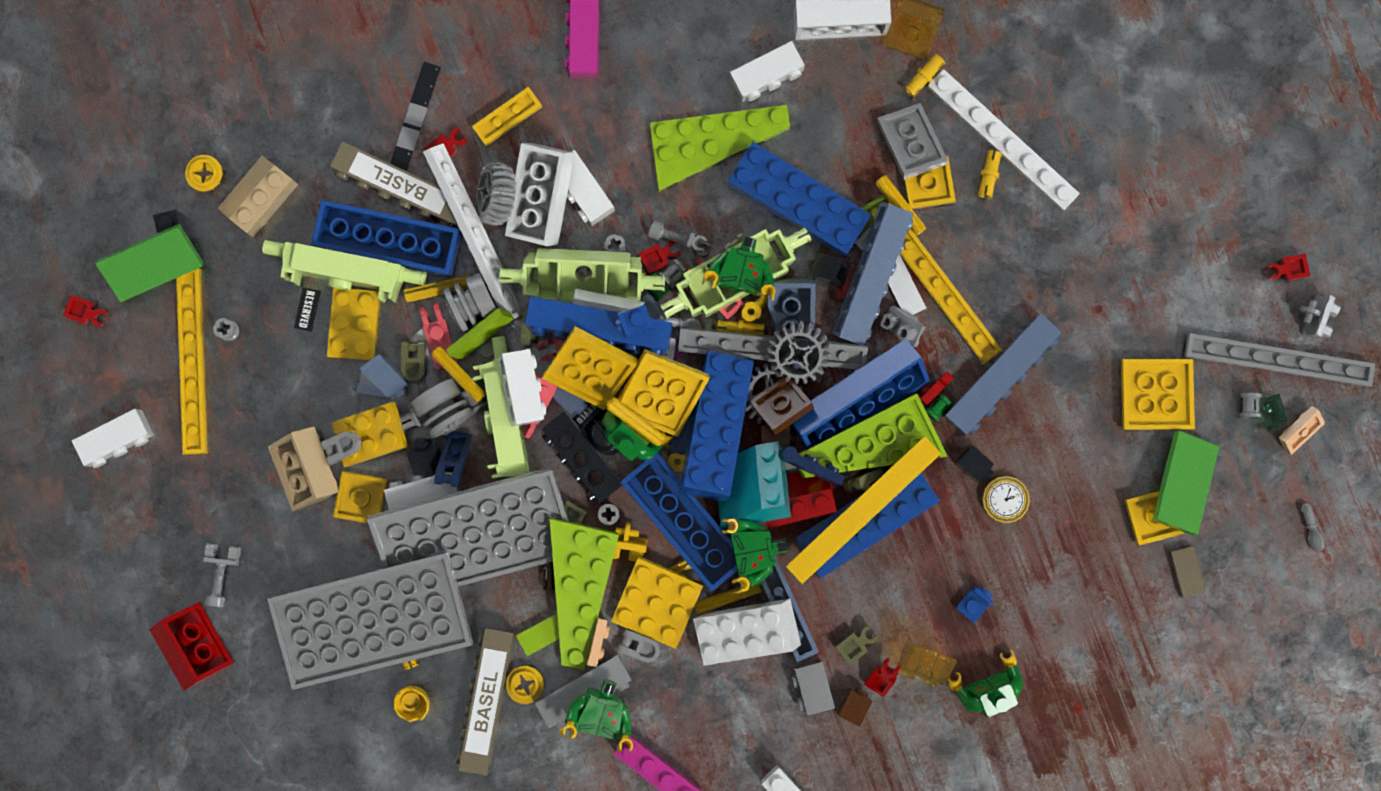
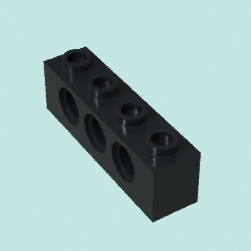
[542,412,623,504]

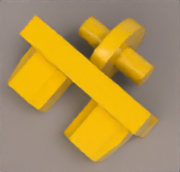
[613,522,648,562]

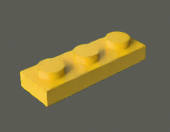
[472,87,542,147]

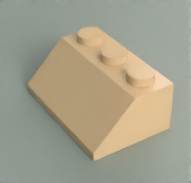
[217,156,298,238]
[268,427,339,512]

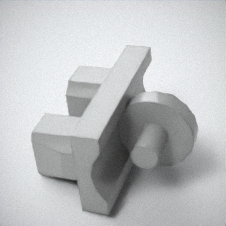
[1299,295,1341,338]
[880,305,926,347]

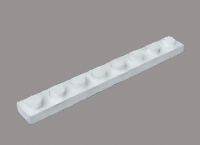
[927,69,1080,212]
[423,144,523,319]

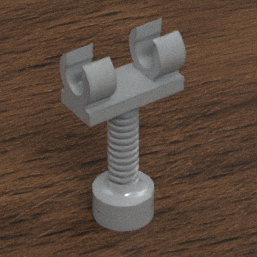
[649,220,711,257]
[203,543,241,607]

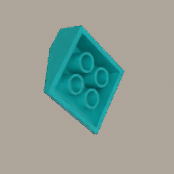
[718,441,791,529]

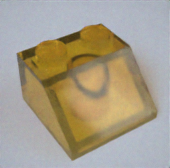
[883,0,945,61]
[898,641,957,688]

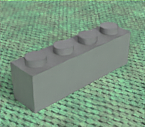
[535,654,632,729]

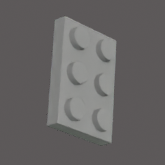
[877,103,948,180]

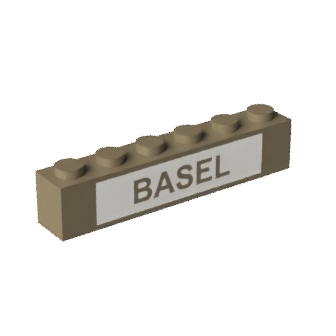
[330,142,459,229]
[456,627,515,776]

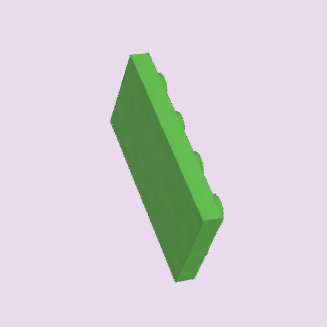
[95,224,204,302]
[1152,431,1219,536]

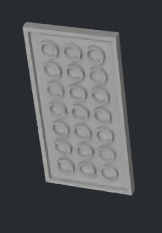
[367,467,569,587]
[267,552,474,690]

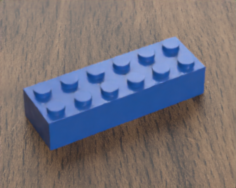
[728,141,872,258]
[311,200,462,278]
[525,296,673,356]
[791,339,930,449]
[679,351,754,502]
[620,452,737,592]
[793,473,940,579]

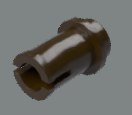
[541,562,555,590]

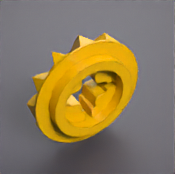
[185,155,223,192]
[506,666,544,704]

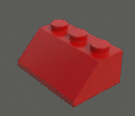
[766,471,839,528]
[149,602,234,691]

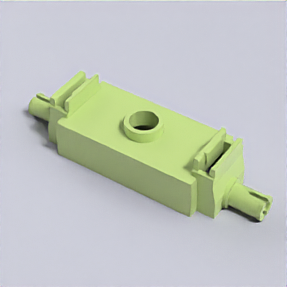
[660,227,811,318]
[262,240,427,303]
[499,248,665,303]
[473,336,530,480]

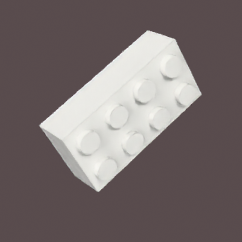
[793,0,891,40]
[505,143,575,246]
[693,599,801,666]

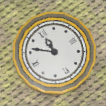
[982,476,1030,523]

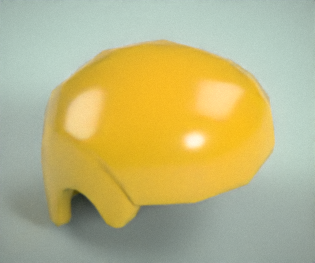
[393,685,430,722]

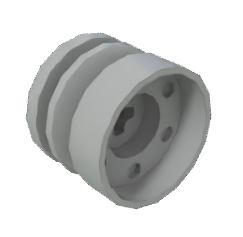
[443,272,497,333]
[411,379,474,439]

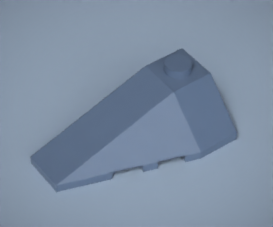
[768,278,816,369]
[353,354,411,400]

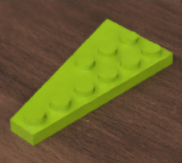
[650,105,790,192]
[798,393,948,478]
[549,517,619,670]

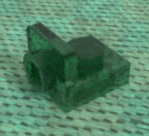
[1258,394,1288,431]

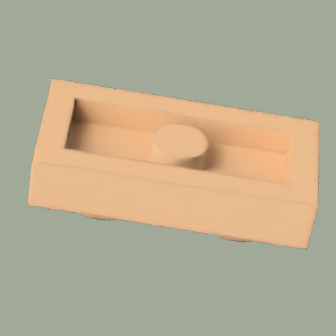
[1278,406,1325,455]
[586,617,610,667]

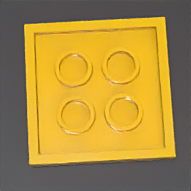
[542,326,638,410]
[618,349,710,437]
[1121,359,1195,430]
[611,556,704,649]

